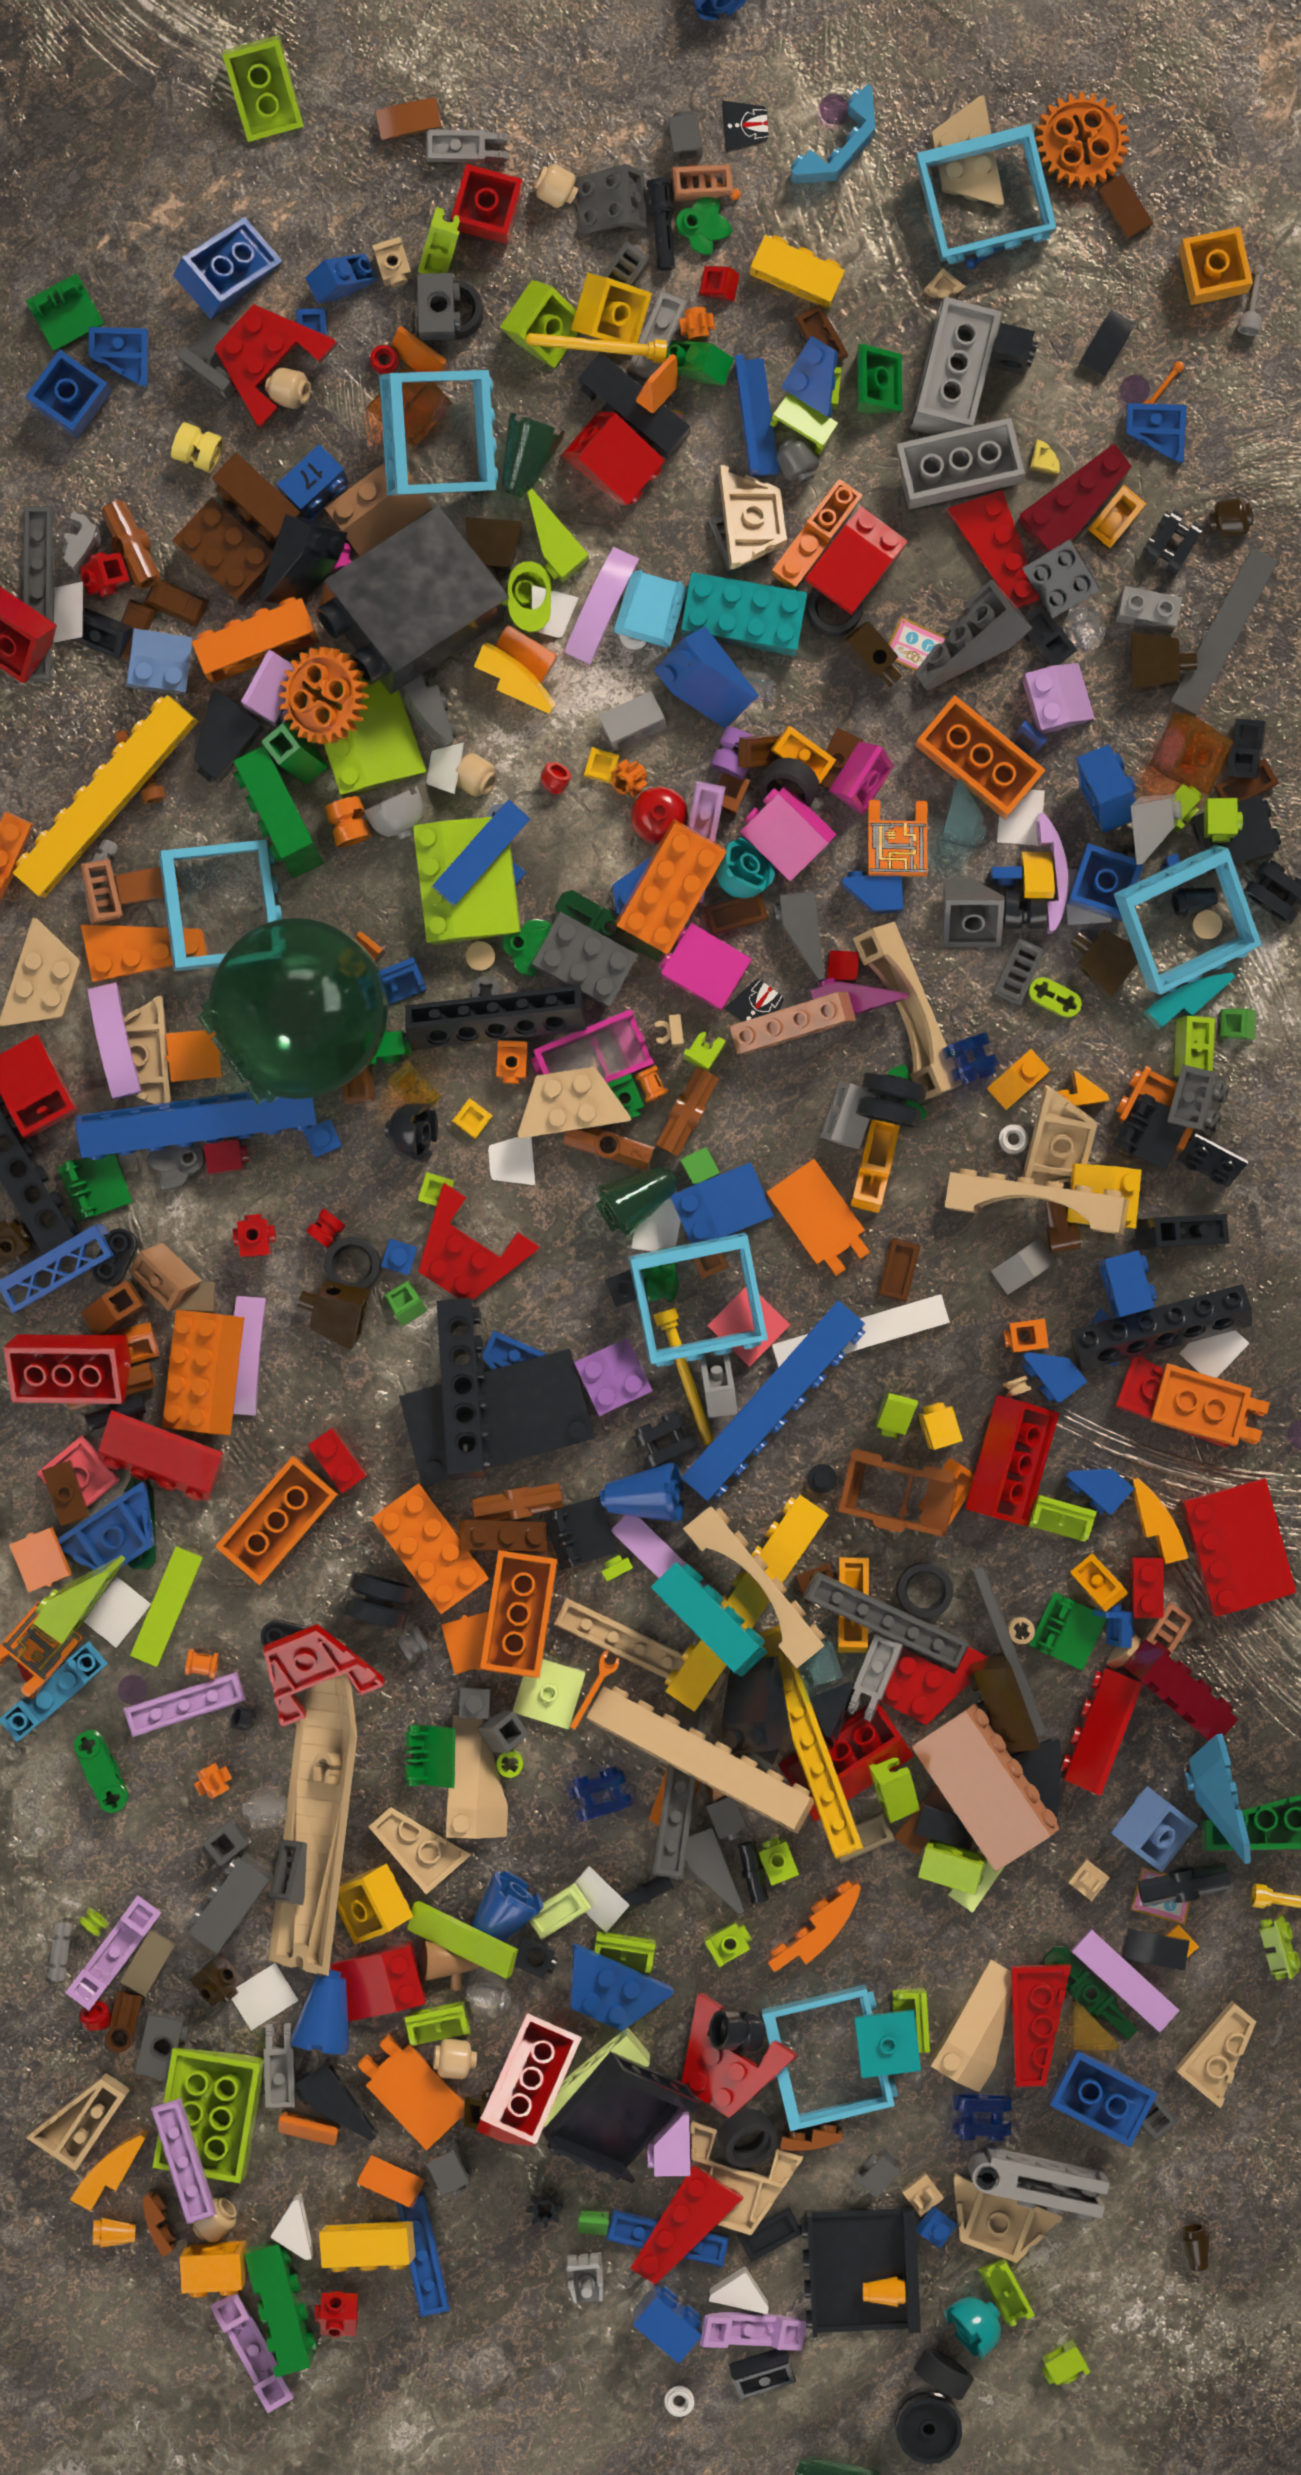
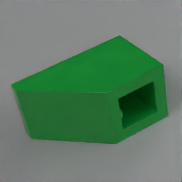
[666,340,734,386]
[261,721,330,785]

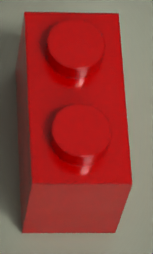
[308,1428,369,1493]
[1129,1557,1164,1618]

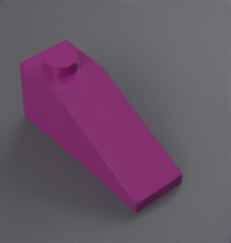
[810,978,910,1016]

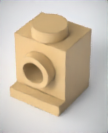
[372,237,413,287]

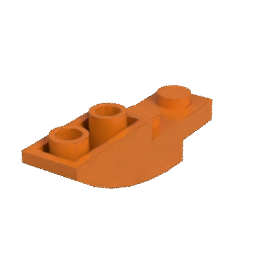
[770,479,863,590]
[0,811,34,902]
[767,1880,861,1972]

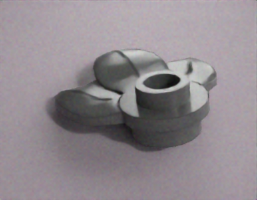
[146,1144,205,1190]

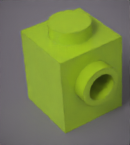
[1204,798,1243,843]
[758,1836,799,1886]

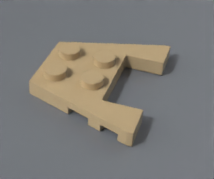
[690,2121,804,2235]

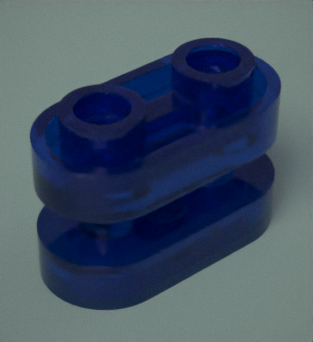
[941,1032,1000,1085]
[567,1766,634,1823]
[952,2094,1012,2141]

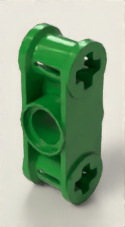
[74,1730,129,1813]

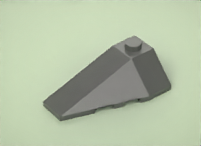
[915,579,1032,691]

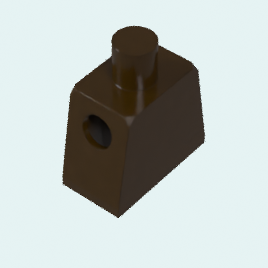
[465,517,522,582]
[839,621,903,687]
[1131,633,1197,694]
[1070,930,1138,999]
[297,1281,371,1350]

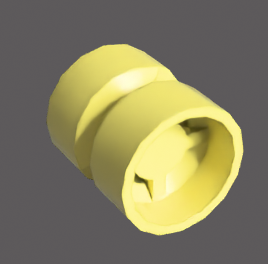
[171,422,224,473]

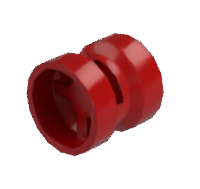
[305,1208,346,1248]

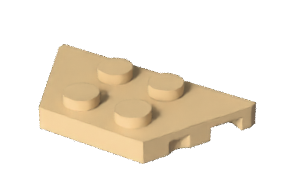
[931,95,1004,209]
[718,465,787,569]
[0,917,82,1027]
[124,996,172,1104]
[518,1066,631,1139]
[1022,1085,1097,1186]
[953,2174,1063,2263]

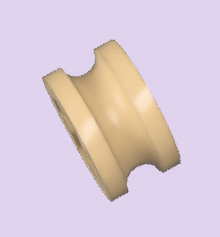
[1003,1375,1032,1398]
[1007,1617,1035,1644]

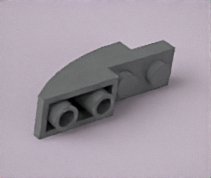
[398,672,456,748]

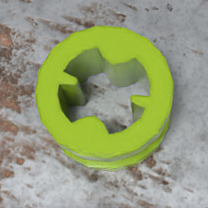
[497,1750,524,1778]
[79,1907,109,1937]

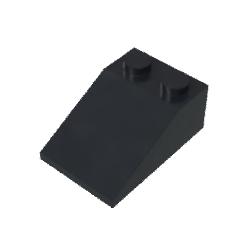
[259,514,348,604]
[721,1656,793,1754]

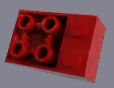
[0,1034,80,1139]

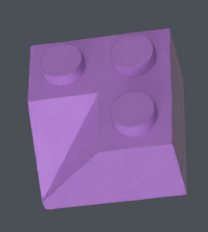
[574,1338,653,1416]

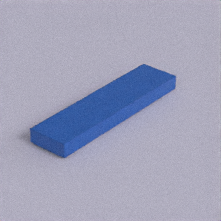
[431,799,530,906]
[395,2191,450,2317]
[607,2209,729,2267]

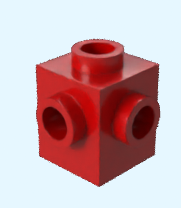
[79,552,130,597]
[233,1214,276,1258]
[314,2291,359,2338]

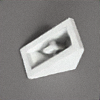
[270,2194,314,2260]
[708,2266,769,2314]

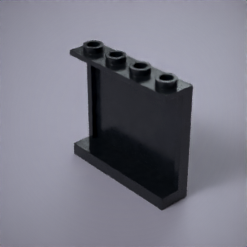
[542,2051,701,2183]
[801,2206,921,2338]

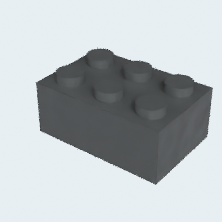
[529,912,638,1008]
[188,1852,274,1954]

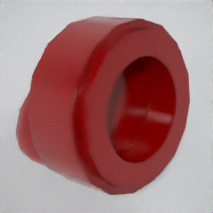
[540,762,571,795]
[79,2001,111,2031]

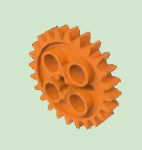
[1035,92,1130,189]
[279,647,369,744]

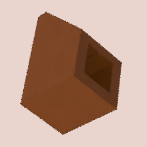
[81,1280,146,1335]

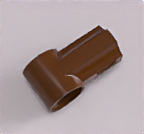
[1045,1200,1081,1253]
[105,1990,143,2053]

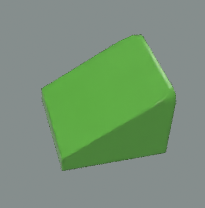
[1219,1009,1256,1040]
[680,1147,720,1186]
[384,1280,427,1325]
[578,2210,609,2235]

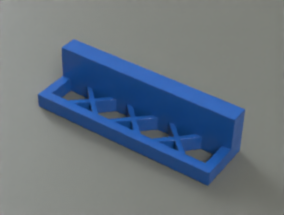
[734,354,779,478]
[0,1224,114,1314]

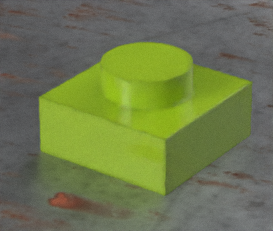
[417,1172,454,1206]
[601,1554,633,1582]

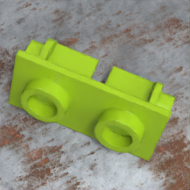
[1259,1914,1300,1980]

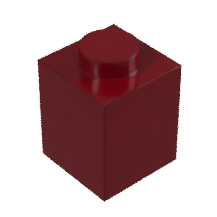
[203,1139,250,1176]

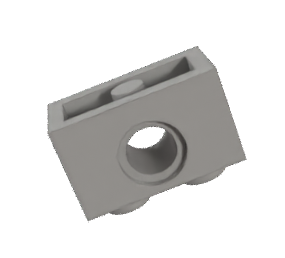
[1115,586,1183,633]
[700,1351,738,1418]

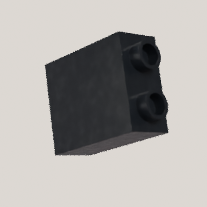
[316,506,509,695]

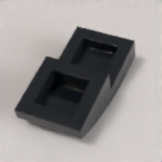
[1080,308,1137,376]
[1025,605,1078,666]
[1227,719,1267,779]
[914,1804,973,1850]
[1123,1928,1190,1971]

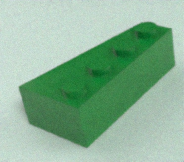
[233,746,324,879]
[1201,1794,1301,1851]
[244,2240,318,2378]

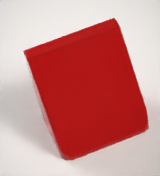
[699,266,739,301]
[826,950,859,983]

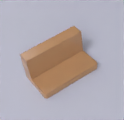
[129,1243,202,1311]

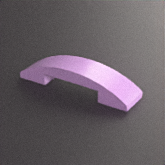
[564,547,640,665]
[1035,813,1068,934]
[88,982,142,1100]
[233,1296,267,1416]
[611,1515,711,1587]
[65,1895,162,2010]
[210,2293,294,2414]
[700,2312,806,2351]

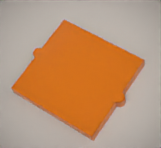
[165,1029,222,1082]
[9,1527,72,1593]
[441,1611,489,1674]

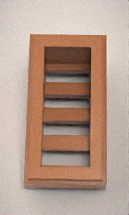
[670,164,733,202]
[80,859,123,925]
[1139,1602,1194,1657]

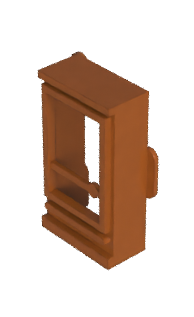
[838,1449,959,1537]

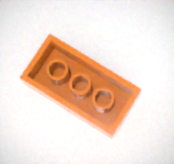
[191,597,320,685]
[915,695,1045,820]
[615,819,727,954]
[162,1309,245,1435]
[215,1455,340,1585]
[371,1482,491,1614]
[480,1550,558,1679]

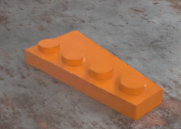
[81,925,208,983]

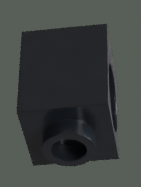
[605,1269,637,1308]
[514,1933,559,1979]

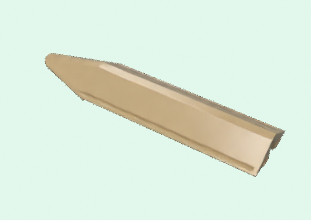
[268,1638,357,1976]

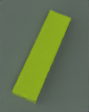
[130,1546,204,1667]
[407,1901,518,1979]

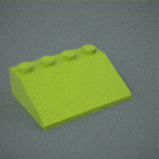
[305,669,427,799]
[413,817,521,945]
[152,2048,264,2184]

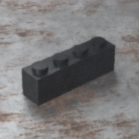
[578,352,690,460]

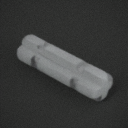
[79,839,118,892]
[48,1922,72,1981]

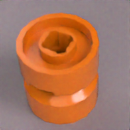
[324,796,373,848]

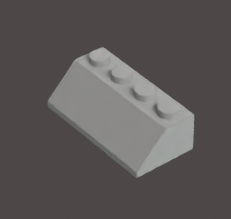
[896,418,1025,510]

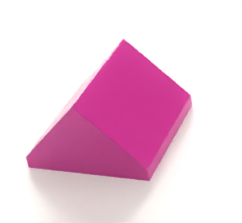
[829,741,894,816]

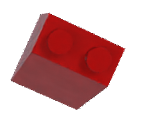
[560,411,665,505]

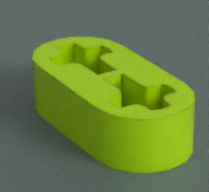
[1028,977,1082,1018]

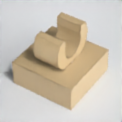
[655,1014,684,1047]
[1067,1858,1110,1901]
[902,2172,944,2217]

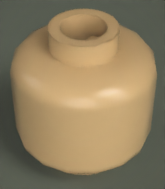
[533,164,578,208]
[265,368,311,409]
[456,753,497,797]
[433,2039,477,2079]
[193,2197,237,2242]

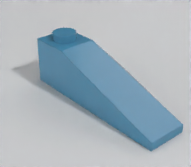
[1185,1734,1251,1864]

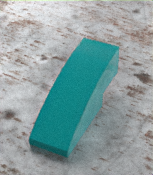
[1143,972,1236,1030]

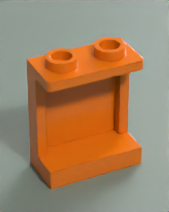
[1116,1066,1194,1152]

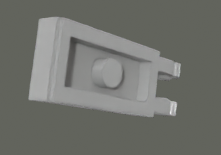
[426,129,509,163]
[847,1633,904,1721]
[263,2023,296,2109]

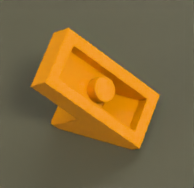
[1088,485,1146,548]
[771,725,836,784]
[986,1049,1051,1110]
[1057,1070,1109,1107]
[1070,1553,1128,1612]

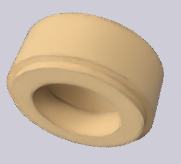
[1192,910,1222,941]
[466,941,495,972]

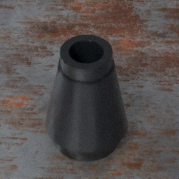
[1171,887,1218,917]

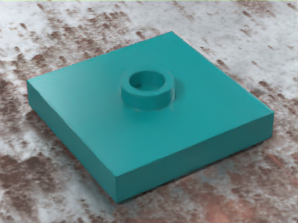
[854,2009,921,2078]

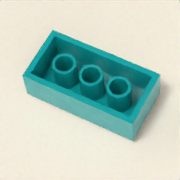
[681,572,807,657]
[651,1562,768,1677]

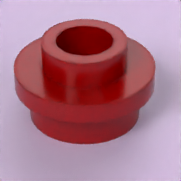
[370,345,399,375]

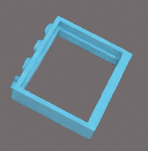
[915,124,1057,265]
[379,370,498,496]
[159,840,286,972]
[1114,845,1262,995]
[628,1233,768,1367]
[761,1985,898,2131]

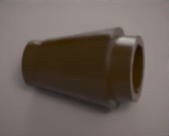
[1180,2223,1209,2271]

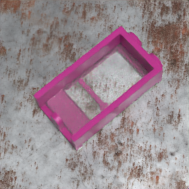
[531,1009,654,1083]

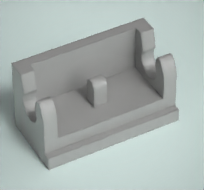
[598,691,667,753]
[820,1082,877,1150]

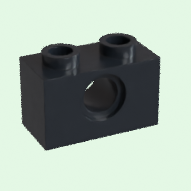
[989,323,1038,375]

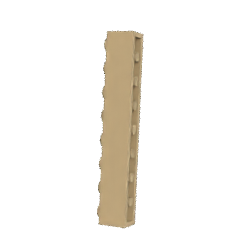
[586,1686,814,1834]

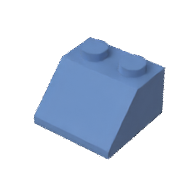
[126,628,192,696]
[1111,1786,1198,1872]

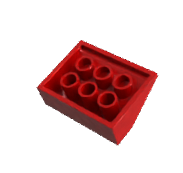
[1179,1478,1297,1617]

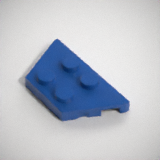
[58,1481,155,1571]
[569,1943,674,2031]

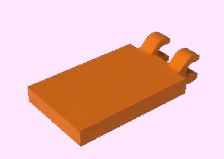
[766,1159,870,1276]
[1150,1363,1270,1446]
[357,2033,465,2151]

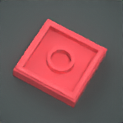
[707,1287,790,1367]
[37,1435,121,1508]

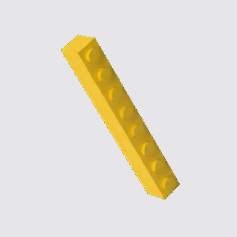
[13,695,199,898]
[664,1495,829,1712]

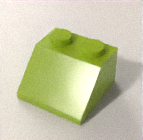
[499,280,578,368]

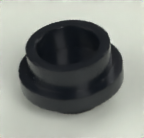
[807,1464,837,1494]

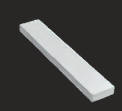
[772,1294,950,1368]

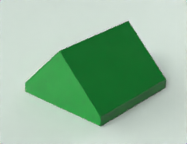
[856,343,902,413]

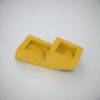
[1021,851,1055,898]

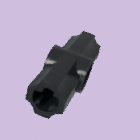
[1137,1863,1231,1907]

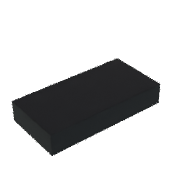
[737,2205,802,2262]

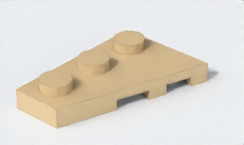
[368,1807,471,1895]
[1174,2000,1256,2108]

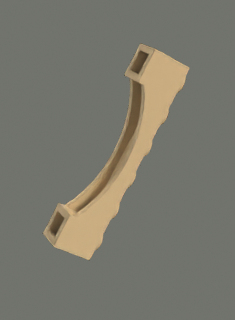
[853,922,963,1100]
[945,1168,1129,1235]
[683,1506,825,1668]

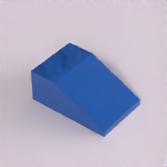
[173,217,283,319]
[654,626,759,728]
[670,1162,774,1244]
[1048,2046,1158,2148]

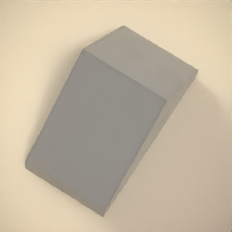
[991,1238,1056,1295]

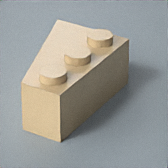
[26,2073,130,2171]

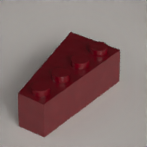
[1017,443,1132,555]
[1123,1639,1239,1741]

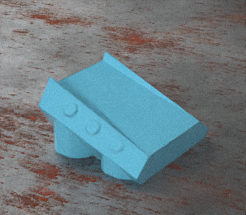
[614,569,687,648]

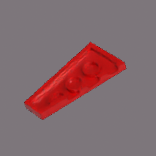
[947,490,1041,609]
[1114,1355,1228,1448]
[1011,1964,1071,2087]

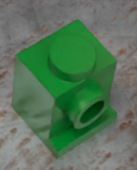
[367,1030,412,1066]
[607,1073,644,1119]

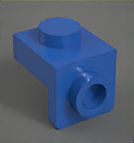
[1093,1604,1134,1648]

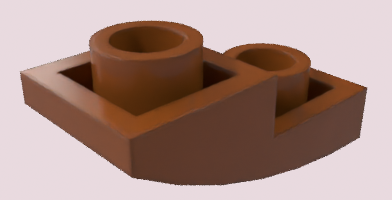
[375,97,442,141]
[114,865,181,905]
[779,2122,843,2151]
[143,2188,176,2257]

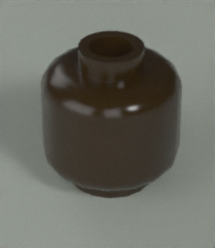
[1209,497,1254,538]

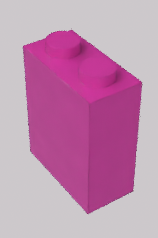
[740,785,836,881]
[659,923,752,1012]

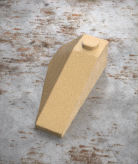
[446,1715,508,1839]
[928,1959,1012,2092]

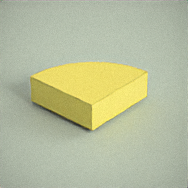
[1030,439,1060,476]

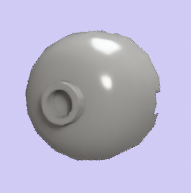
[364,786,424,840]

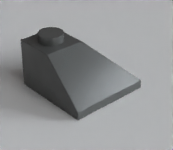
[942,879,1005,947]

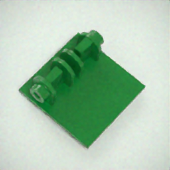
[26,273,105,352]
[57,1153,133,1223]
[1029,1592,1107,1671]
[404,1724,456,1788]

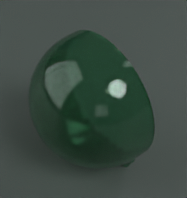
[196,918,389,1105]

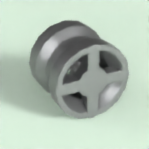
[471,976,501,997]
[396,1626,432,1663]

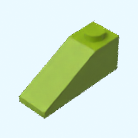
[527,488,589,583]
[875,1393,918,1439]

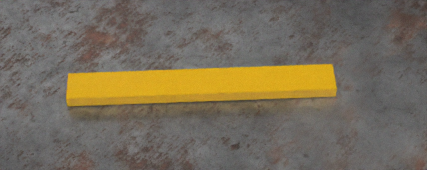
[758,1625,864,1859]

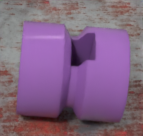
[710,726,753,780]

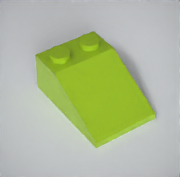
[222,35,304,142]
[33,1555,126,1644]

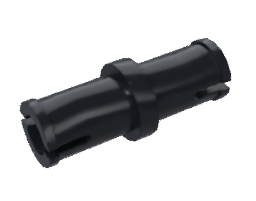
[84,1394,147,1432]
[738,1841,769,1904]
[621,1876,675,1916]

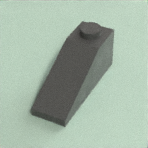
[774,891,824,983]
[685,1825,745,1914]

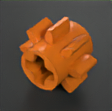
[679,307,715,342]
[611,759,648,798]
[194,1762,232,1799]

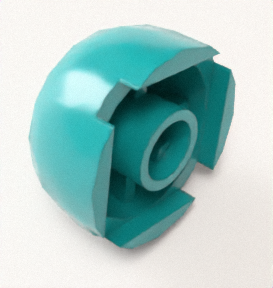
[715,838,775,898]
[943,2297,1001,2359]

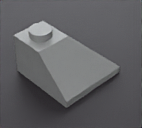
[1131,794,1182,865]

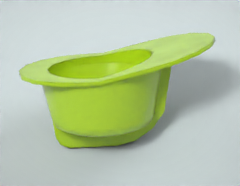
[505,561,551,632]

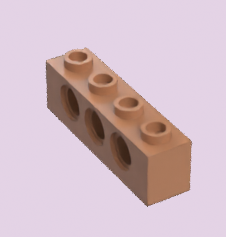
[729,992,856,1054]

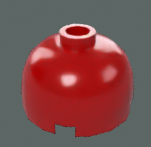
[630,786,689,846]

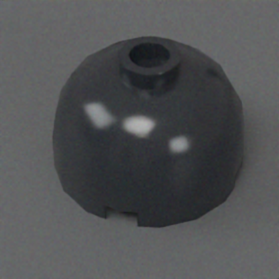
[385,1103,438,1162]

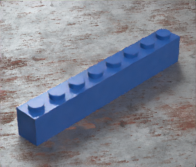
[75,1082,317,1160]
[681,1300,866,1501]

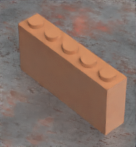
[911,1704,1060,1872]

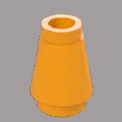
[92,2217,136,2248]
[862,2276,906,2307]

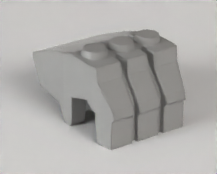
[63,512,102,574]
[567,2252,603,2304]

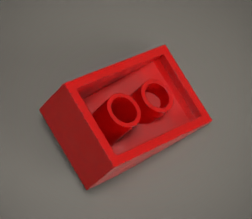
[805,506,908,615]
[330,1941,427,2022]

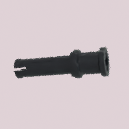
[646,178,676,271]

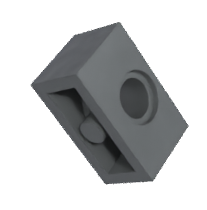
[417,273,461,340]
[135,2010,190,2080]
[426,2139,472,2196]

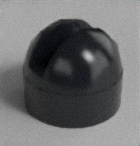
[231,1706,256,1731]

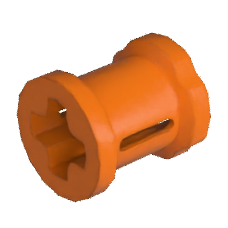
[634,1066,669,1103]
[185,1649,219,1680]

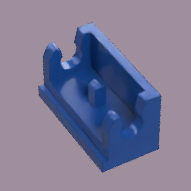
[359,957,427,1012]

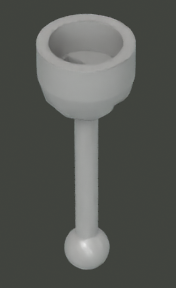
[1237,264,1265,336]

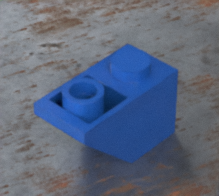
[305,253,378,304]
[841,871,904,914]
[1021,1352,1087,1403]
[1064,1468,1135,1515]

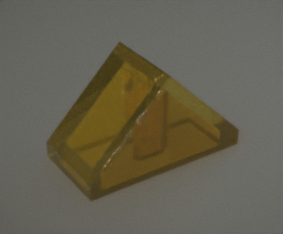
[387,1061,441,1109]
[1071,1999,1120,2050]

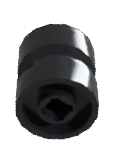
[1003,890,1047,929]
[709,2010,765,2052]

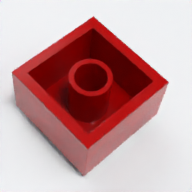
[450,164,524,245]

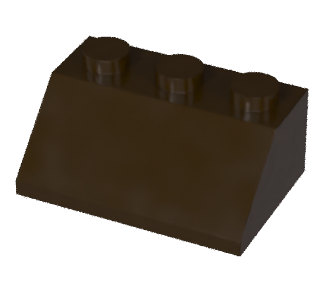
[967,1652,1041,1753]

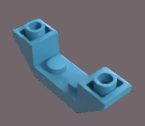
[790,84,875,184]
[0,1641,109,1742]

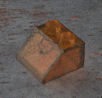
[366,365,453,447]
[1149,712,1234,795]

